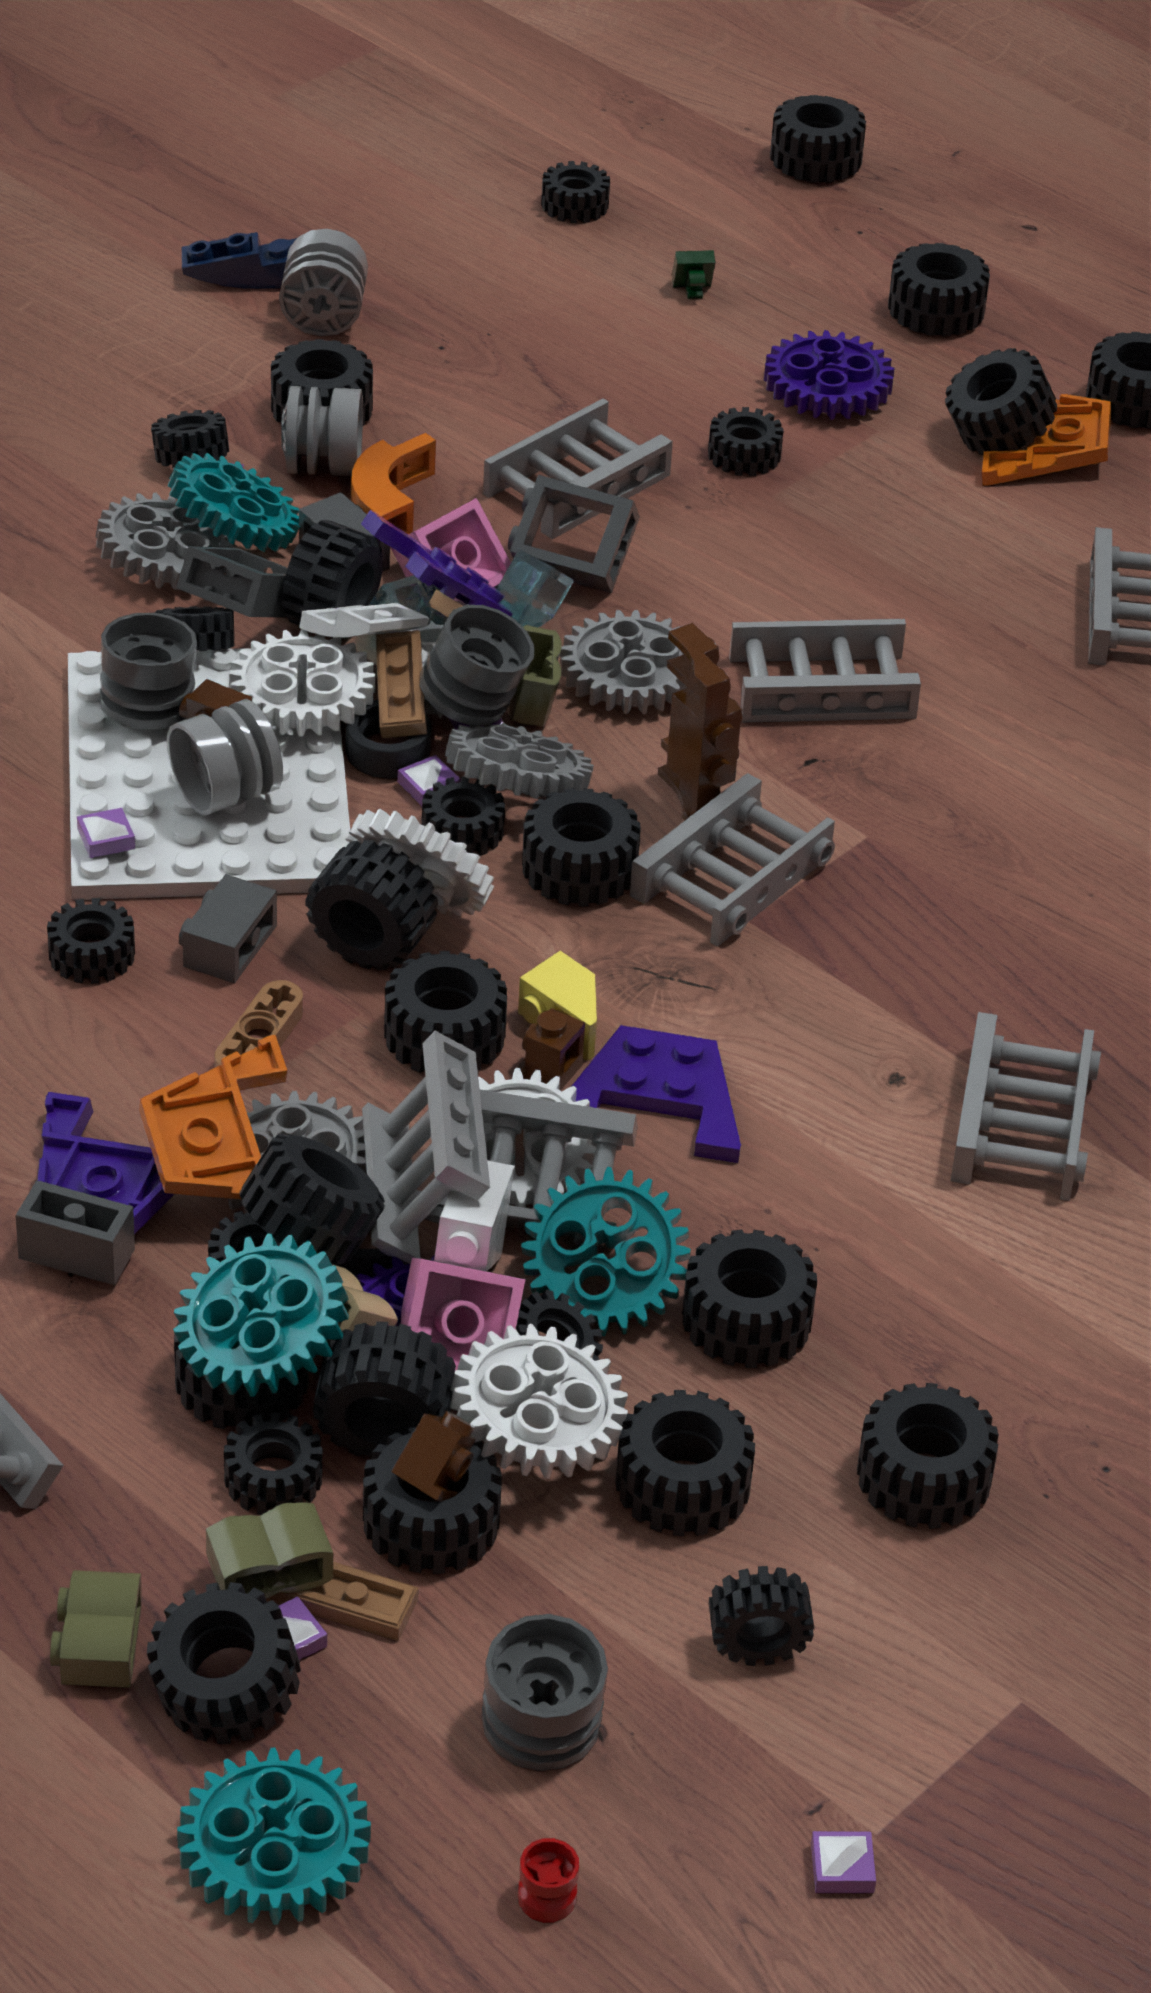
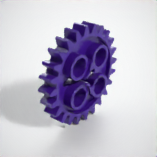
[764,330,895,420]

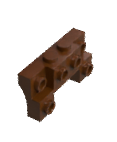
[657,623,743,821]

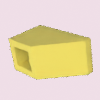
[518,951,597,1061]

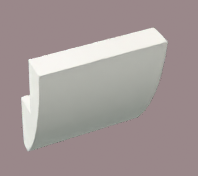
[299,603,429,637]

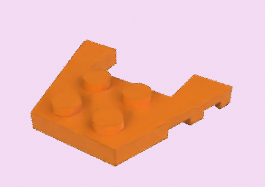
[982,394,1111,486]
[139,1035,287,1200]

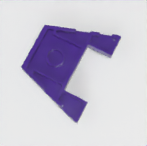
[361,510,513,617]
[571,1025,741,1163]
[38,1092,175,1234]

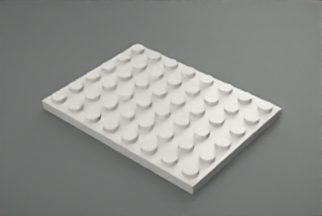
[68,648,350,900]

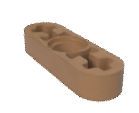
[214,980,303,1067]

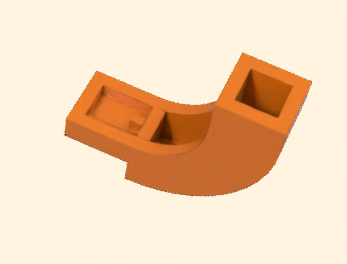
[351,432,436,534]

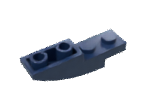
[182,230,338,289]

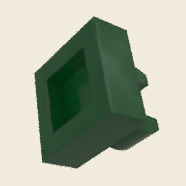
[671,250,716,299]

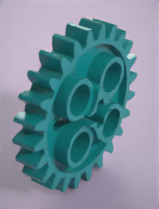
[167,453,300,552]
[521,1167,691,1336]
[173,1234,349,1397]
[177,1747,371,1925]

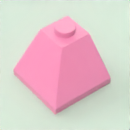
[390,498,517,602]
[401,1258,525,1371]

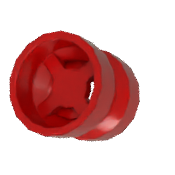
[518,1838,579,1923]

